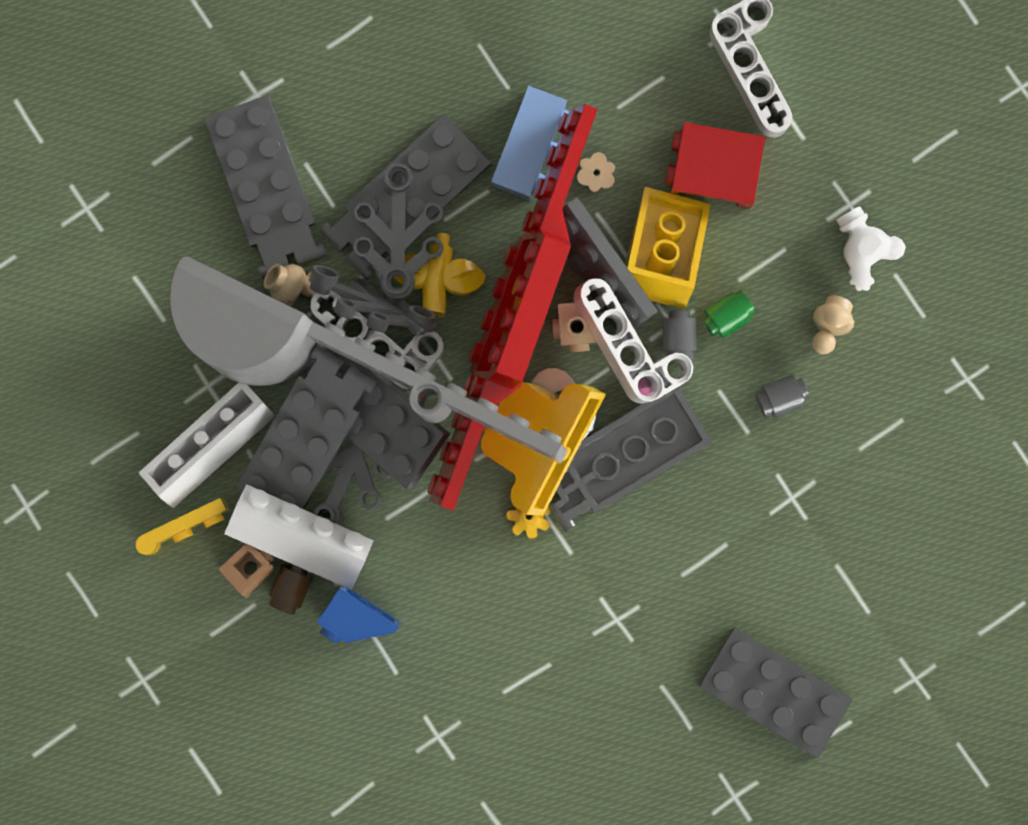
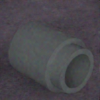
[663,311,697,360]
[755,374,809,419]

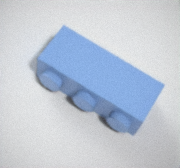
[491,86,569,201]

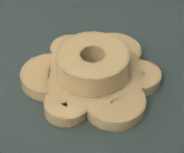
[577,152,615,192]

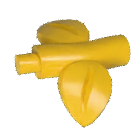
[390,233,486,317]

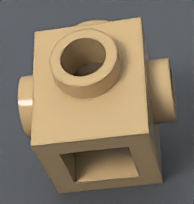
[552,301,597,352]

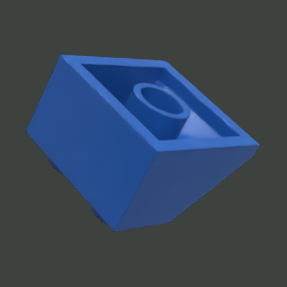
[317,586,402,644]

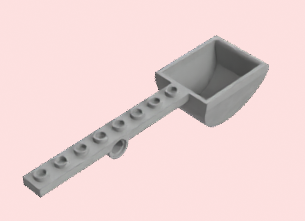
[170,256,568,464]

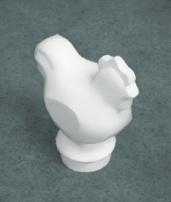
[836,206,906,291]

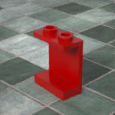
[665,122,766,209]

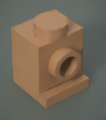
[218,544,276,599]

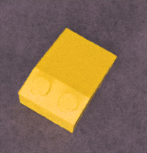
[625,187,711,310]

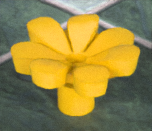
[506,505,551,539]

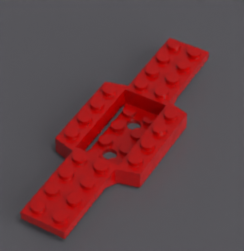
[427,104,598,511]

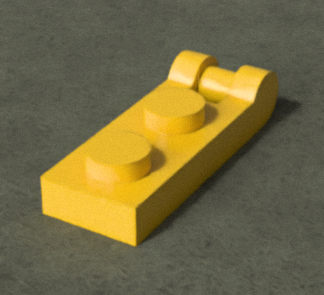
[136,498,230,555]

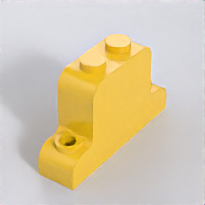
[481,382,606,516]

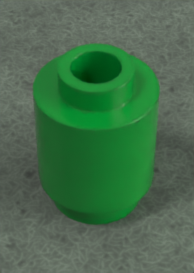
[702,290,756,339]

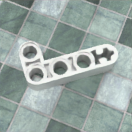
[709,0,792,138]
[574,278,693,403]
[310,290,444,389]

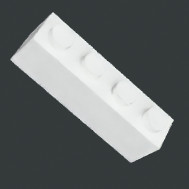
[139,383,276,508]
[224,484,374,590]

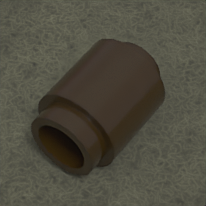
[269,563,313,615]

